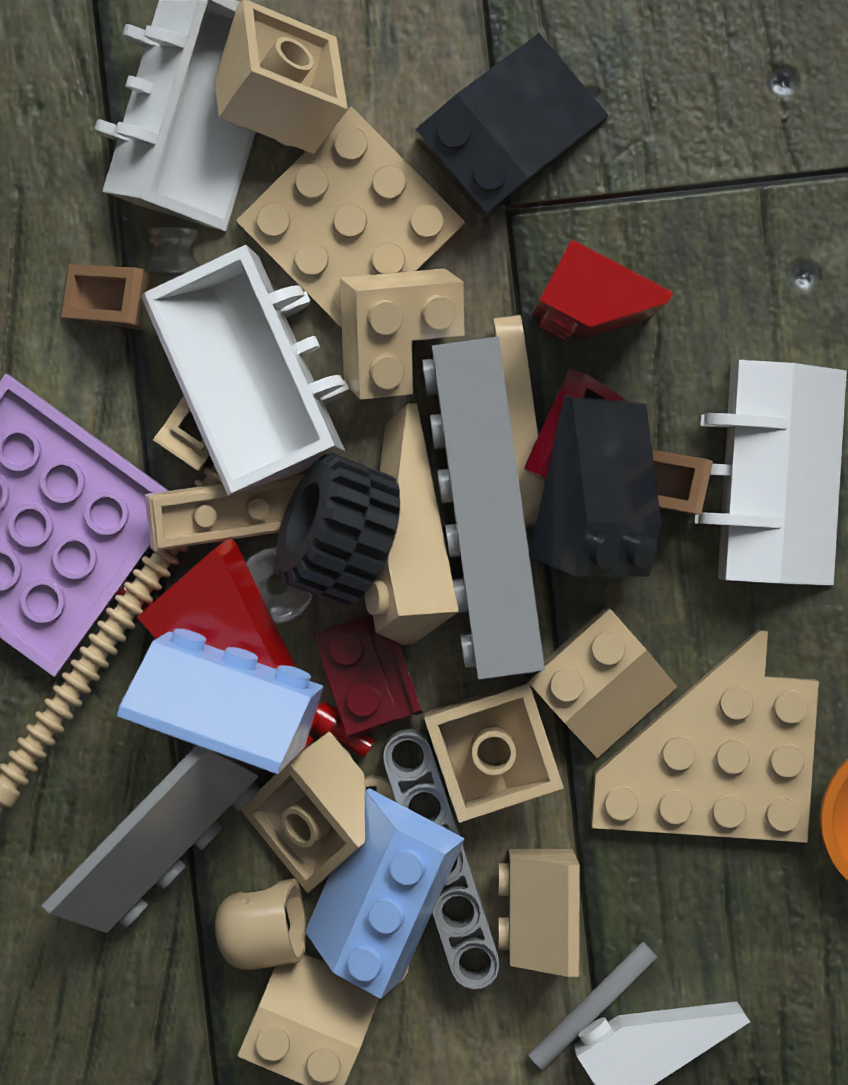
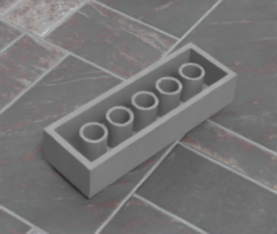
[422,336,545,680]

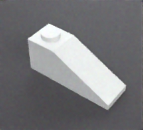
[573,1002,750,1085]

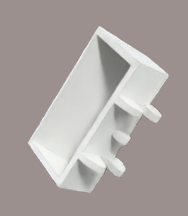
[94,0,256,232]
[141,245,350,496]
[694,360,847,585]

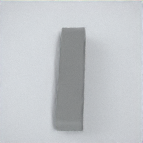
[383,727,500,989]

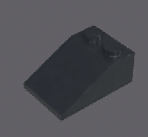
[415,33,609,221]
[529,395,662,577]

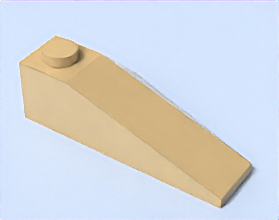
[365,404,459,645]

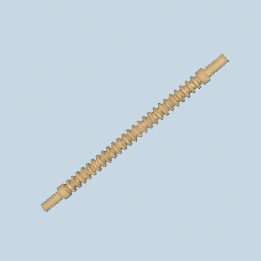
[0,465,222,813]

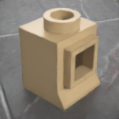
[153,396,212,472]

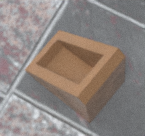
[61,264,153,331]
[652,450,713,515]

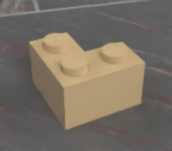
[340,268,465,400]

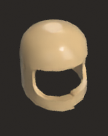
[215,879,307,970]

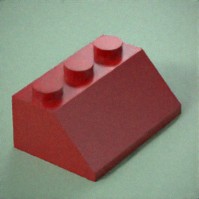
[532,239,674,343]

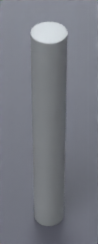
[528,942,658,1070]

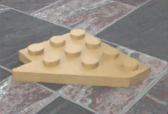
[591,630,819,843]

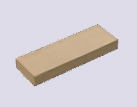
[144,472,305,551]

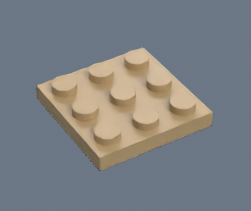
[236,106,465,329]

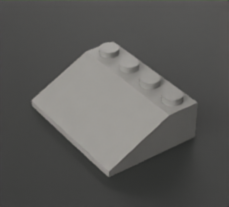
[42,745,262,933]

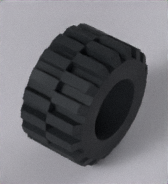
[276,453,400,606]

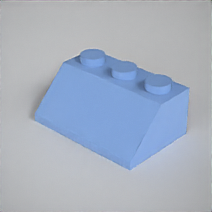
[117,629,324,774]
[305,788,465,999]

